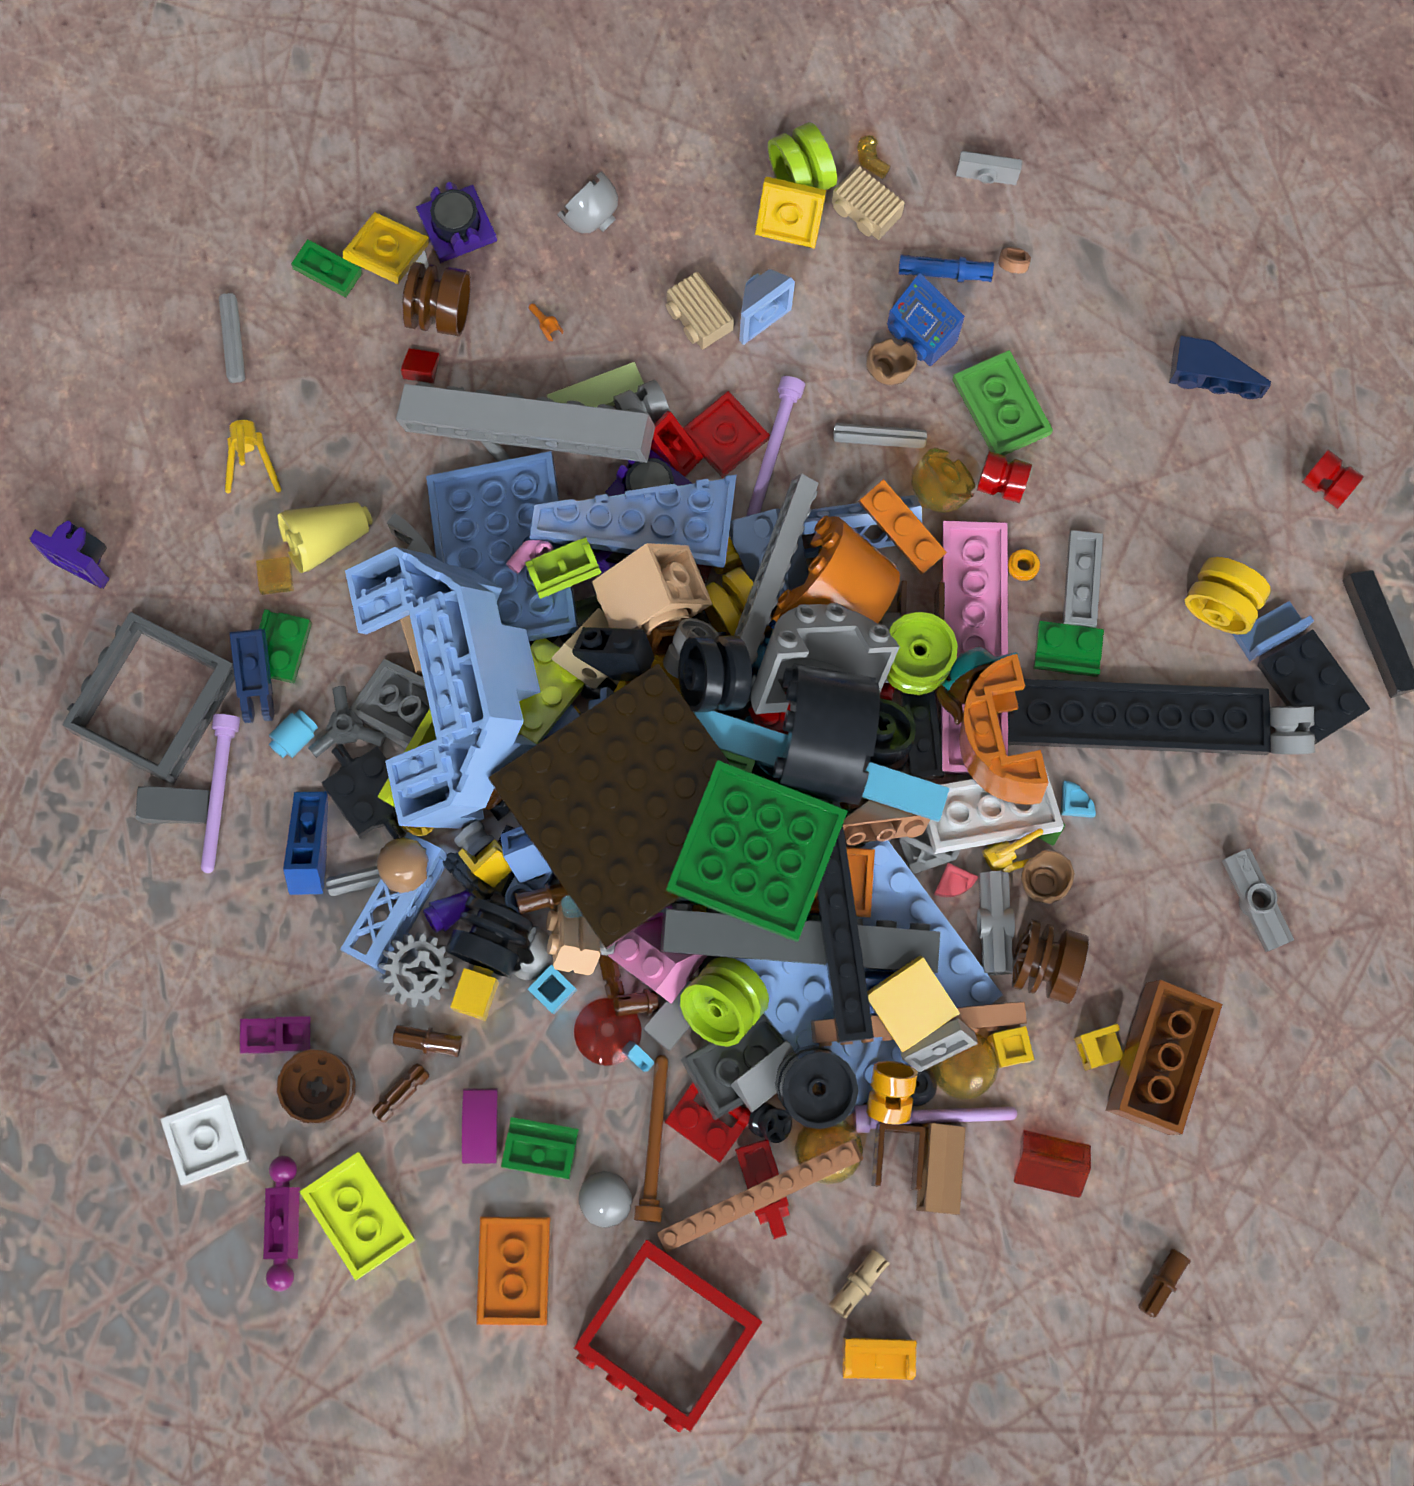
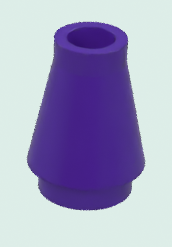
[423,890,471,933]

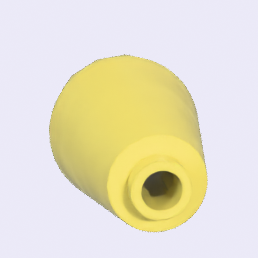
[277,502,372,573]

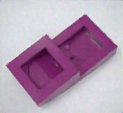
[239,1016,310,1054]
[462,1088,498,1164]

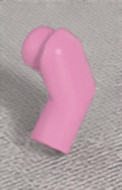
[506,540,554,574]

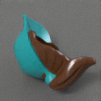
[936,646,1019,725]

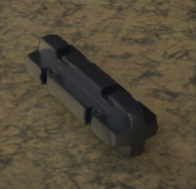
[443,852,494,900]

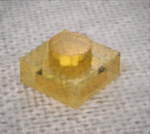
[256,556,294,595]

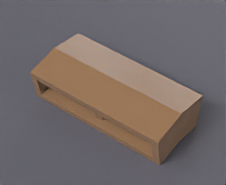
[916,1123,966,1215]

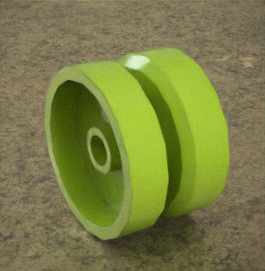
[768,122,837,190]
[886,612,958,695]
[680,957,769,1047]

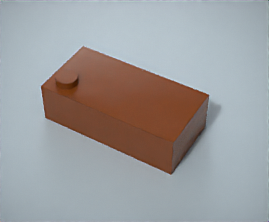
[1105,980,1223,1135]

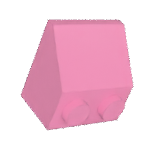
[608,916,707,1004]

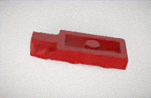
[735,1139,790,1240]

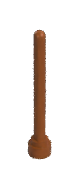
[634,1055,668,1223]

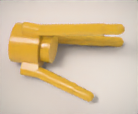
[225,420,282,493]
[982,828,1043,873]

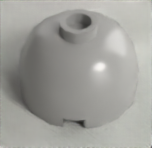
[557,171,618,234]

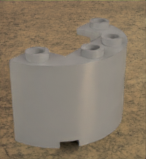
[751,603,900,714]

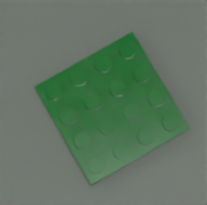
[666,760,847,942]

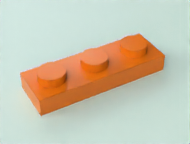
[858,479,947,575]

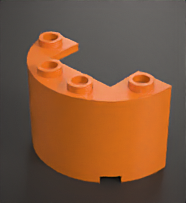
[772,515,900,624]
[959,654,1049,804]

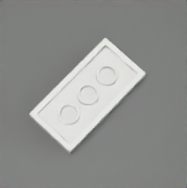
[926,767,1064,854]

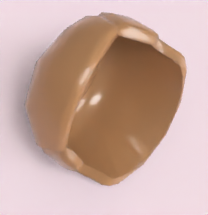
[866,338,917,385]
[377,838,429,893]
[1021,850,1075,904]

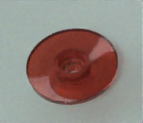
[574,998,642,1066]

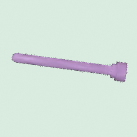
[746,376,805,516]
[201,714,240,873]
[853,1105,1017,1133]

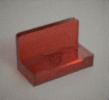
[1014,1130,1091,1198]

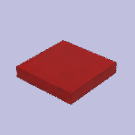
[683,391,770,478]

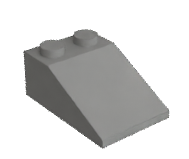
[350,659,430,749]

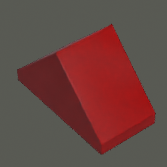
[650,410,704,477]

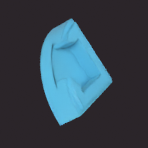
[1061,781,1096,818]
[622,1041,655,1072]

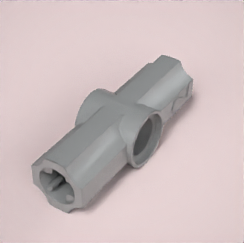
[1222,848,1294,952]
[977,871,1015,975]

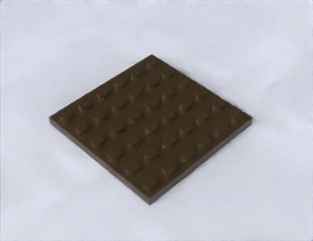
[488,663,731,949]

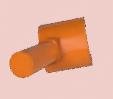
[529,303,564,342]

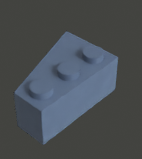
[729,508,809,612]

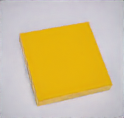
[755,176,827,248]
[343,212,429,284]
[867,955,960,1052]

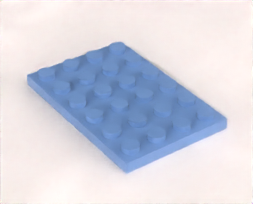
[426,451,579,641]

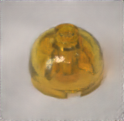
[911,448,975,513]
[930,1033,999,1100]
[794,1119,863,1185]

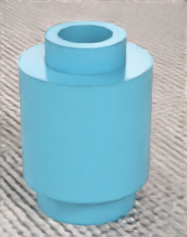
[268,709,318,758]

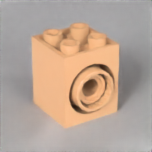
[592,543,712,635]

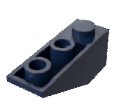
[1169,336,1271,399]

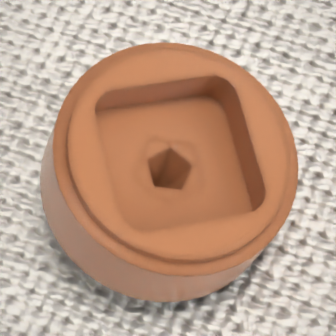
[998,247,1031,273]

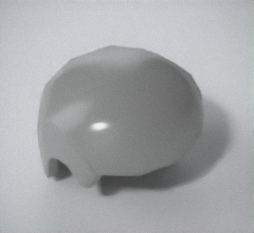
[513,926,553,981]
[578,1171,632,1228]

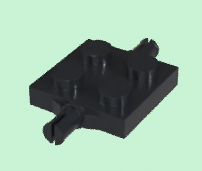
[322,744,406,840]

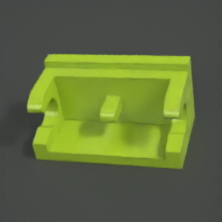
[525,537,601,599]

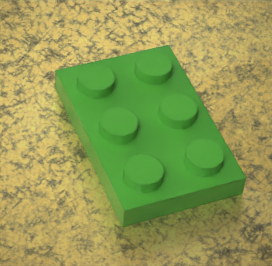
[952,350,1053,455]

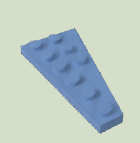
[530,474,737,568]

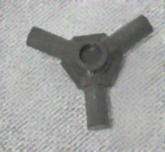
[308,686,386,758]

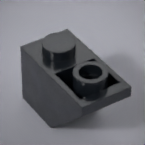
[572,627,655,681]

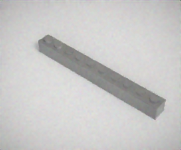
[734,474,819,664]

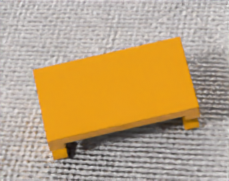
[843,1338,916,1380]

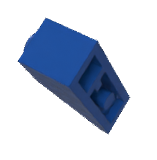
[283,791,328,895]

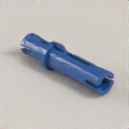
[899,254,994,282]

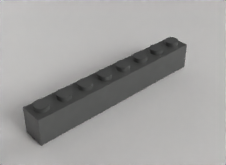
[660,903,940,973]

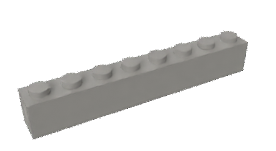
[396,382,655,462]

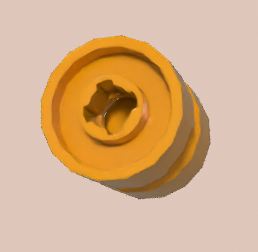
[866,1061,918,1124]

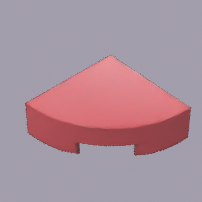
[934,863,979,897]

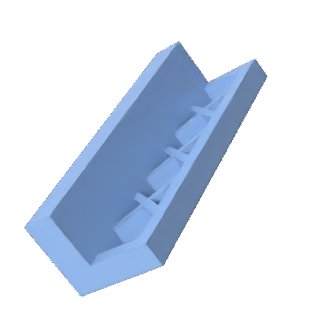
[802,495,922,558]
[340,832,447,974]

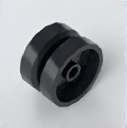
[678,635,752,712]
[870,698,916,772]
[775,1045,859,1129]

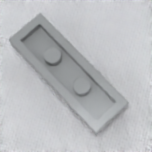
[1062,530,1103,628]

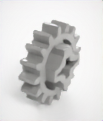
[378,932,454,1007]

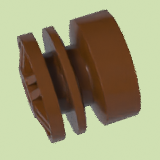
[402,262,471,337]
[1011,919,1089,1004]
[277,1050,356,1123]

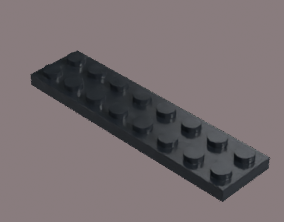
[1008,679,1271,755]

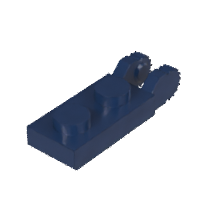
[230,629,274,723]

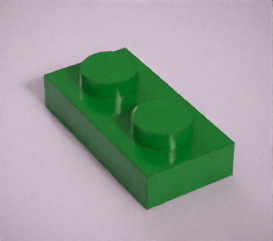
[291,239,362,298]

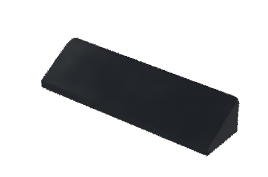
[1342,570,1414,698]

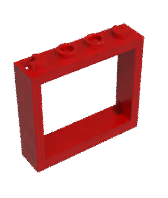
[574,1239,763,1433]

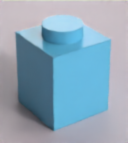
[528,964,577,1014]

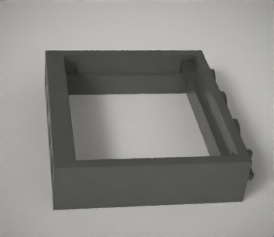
[62,612,235,785]

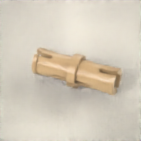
[828,1249,889,1319]

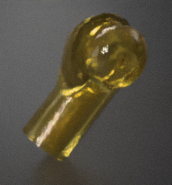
[857,135,890,179]

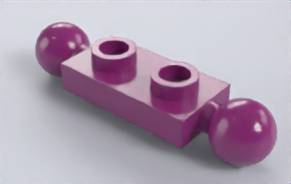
[263,1156,300,1292]

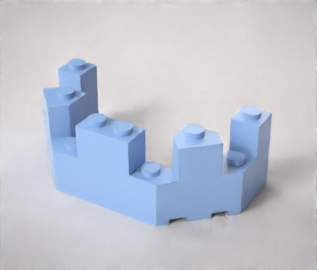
[345,547,540,829]

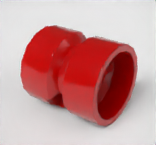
[1301,450,1364,509]
[977,451,1032,503]

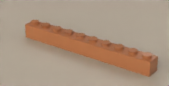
[811,1002,1027,1047]
[657,1139,863,1253]

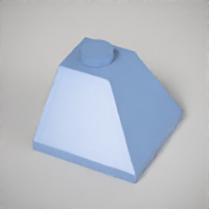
[739,269,795,345]

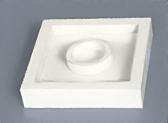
[160,1095,250,1185]

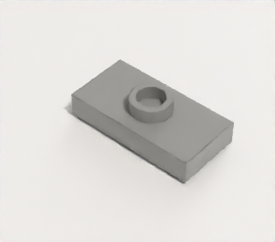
[956,151,1022,185]

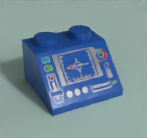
[887,273,965,366]

